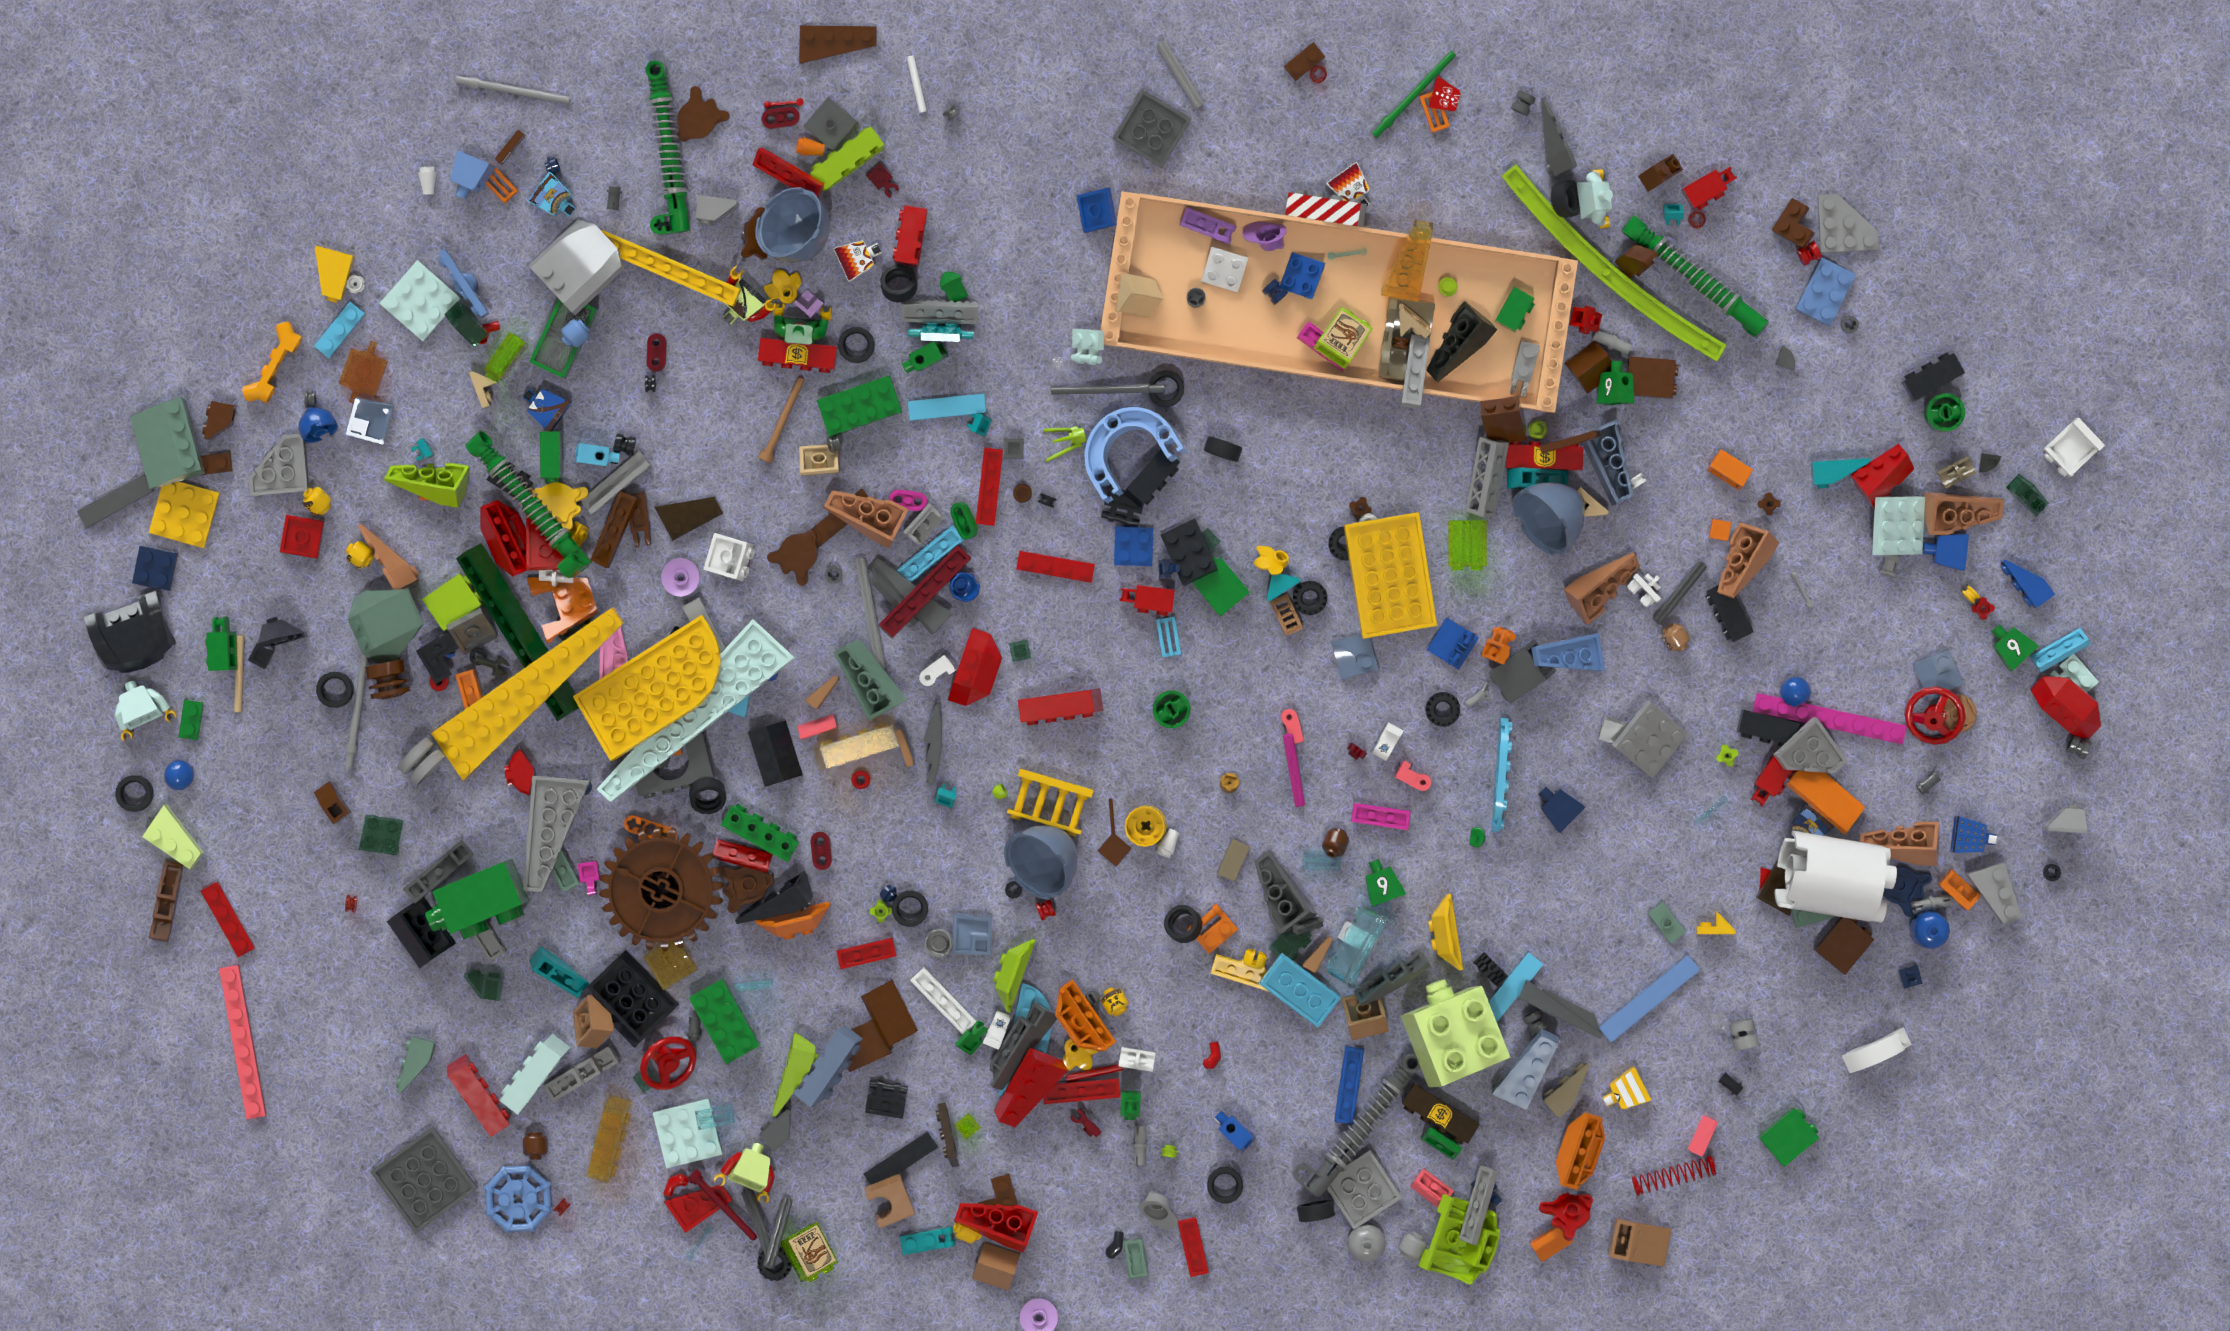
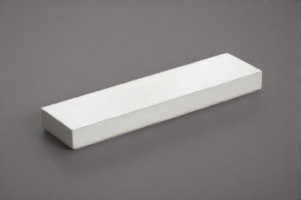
[910,967,976,1035]

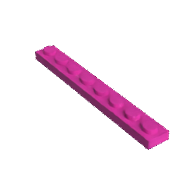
[1752,693,1907,745]

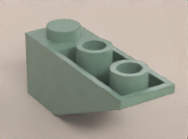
[396,1036,436,1094]

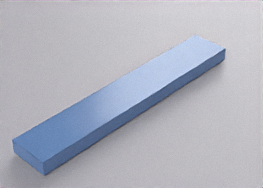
[1599,955,1700,1042]

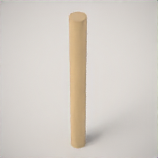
[234,635,244,712]

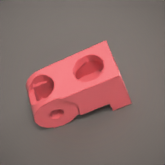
[1281,709,1304,744]
[1394,760,1431,791]

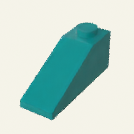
[1811,458,1871,489]
[1507,467,1568,490]
[529,946,590,998]

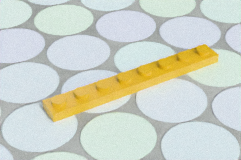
[602,230,741,307]

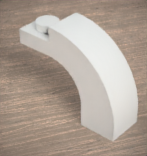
[1842,1027,1912,1073]

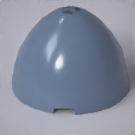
[755,187,829,263]
[1513,482,1585,556]
[1004,826,1077,900]

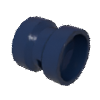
[1262,278,1288,305]

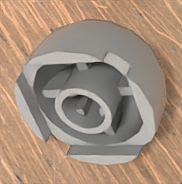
[1347,1224,1386,1263]

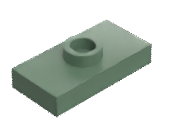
[1647,902,1686,944]
[1123,1238,1148,1279]

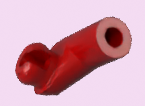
[475,321,500,344]
[1203,1041,1221,1069]
[663,1174,689,1197]

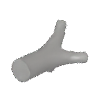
[1465,682,1491,707]

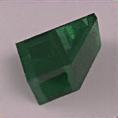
[444,301,488,347]
[2006,474,2049,517]
[1269,932,1312,961]
[464,969,504,1001]

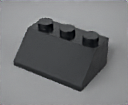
[748,720,803,787]
[386,897,456,969]

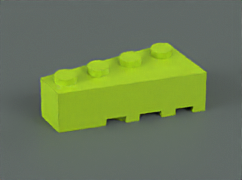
[810,126,886,193]

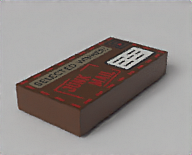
[495,130,526,165]

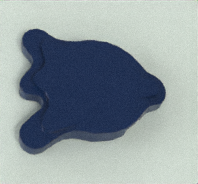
[1883,866,1932,917]

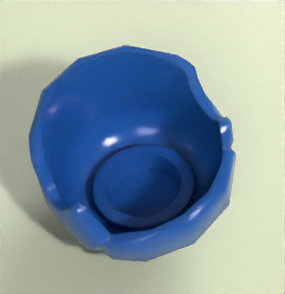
[949,572,980,602]
[1780,677,1812,707]
[164,760,194,790]

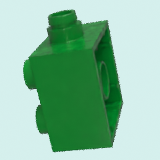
[425,859,530,940]

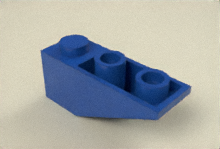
[2000,560,2055,608]

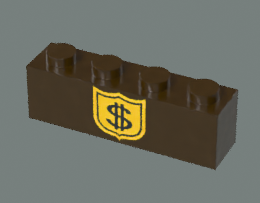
[1402,1083,1480,1144]

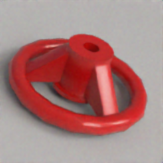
[1904,687,1966,745]
[640,1036,697,1090]

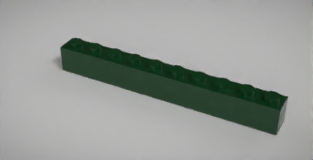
[456,543,579,721]

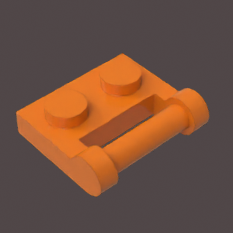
[1187,903,1238,954]

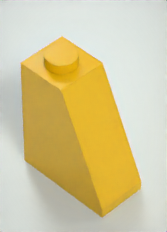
[315,246,355,303]

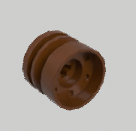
[364,659,411,700]

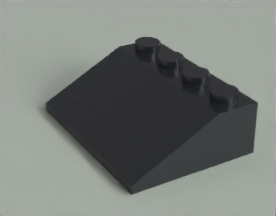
[581,950,679,1048]

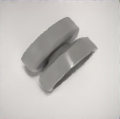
[397,738,446,786]

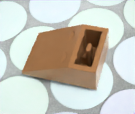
[1608,1217,1672,1266]

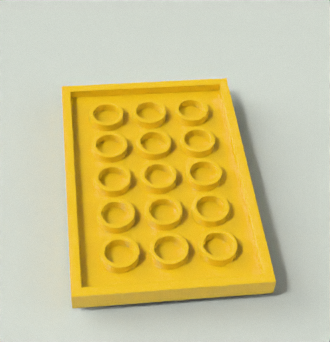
[1343,512,1437,639]

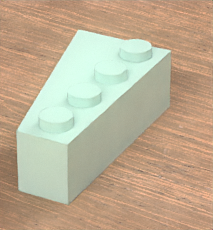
[500,1033,571,1115]

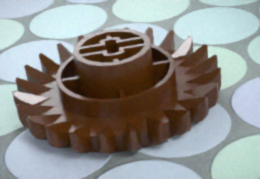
[599,827,724,951]

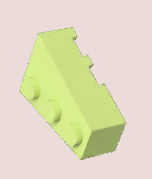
[142,804,204,869]

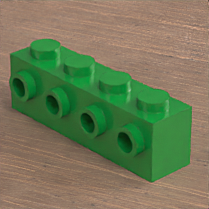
[721,803,800,862]

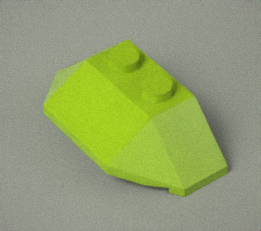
[993,938,1036,1013]

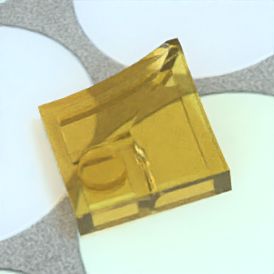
[643,941,698,990]

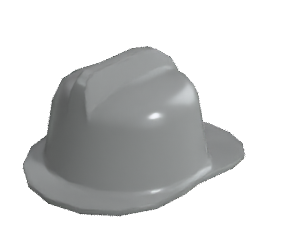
[1138,1191,1178,1230]

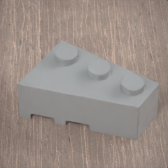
[1965,862,2022,924]

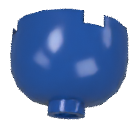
[298,407,338,443]

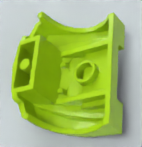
[1418,1194,1500,1285]

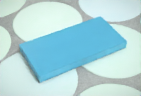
[1259,953,1341,1027]

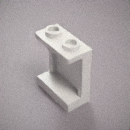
[2043,417,2105,478]

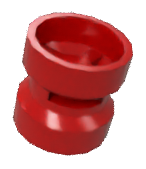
[1796,241,1822,266]

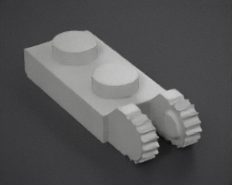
[1509,341,1540,397]

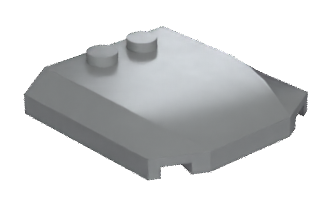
[528,219,624,315]

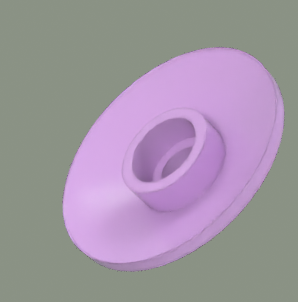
[661,558,700,596]
[1020,1298,1058,1331]

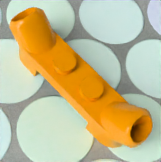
[242,322,303,404]

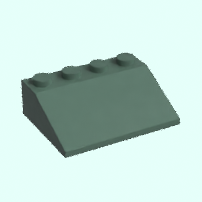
[130,397,206,490]

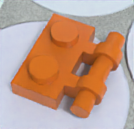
[1481,627,1516,665]

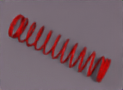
[1632,1155,1717,1196]

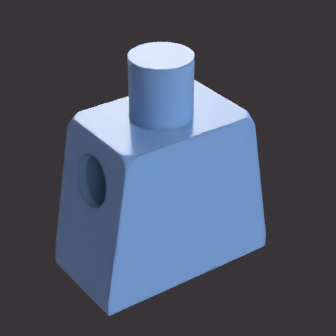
[450,150,495,199]

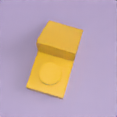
[1695,911,1736,934]

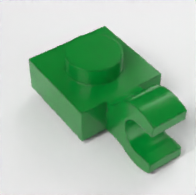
[955,1020,988,1056]

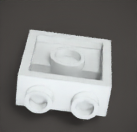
[703,533,755,581]

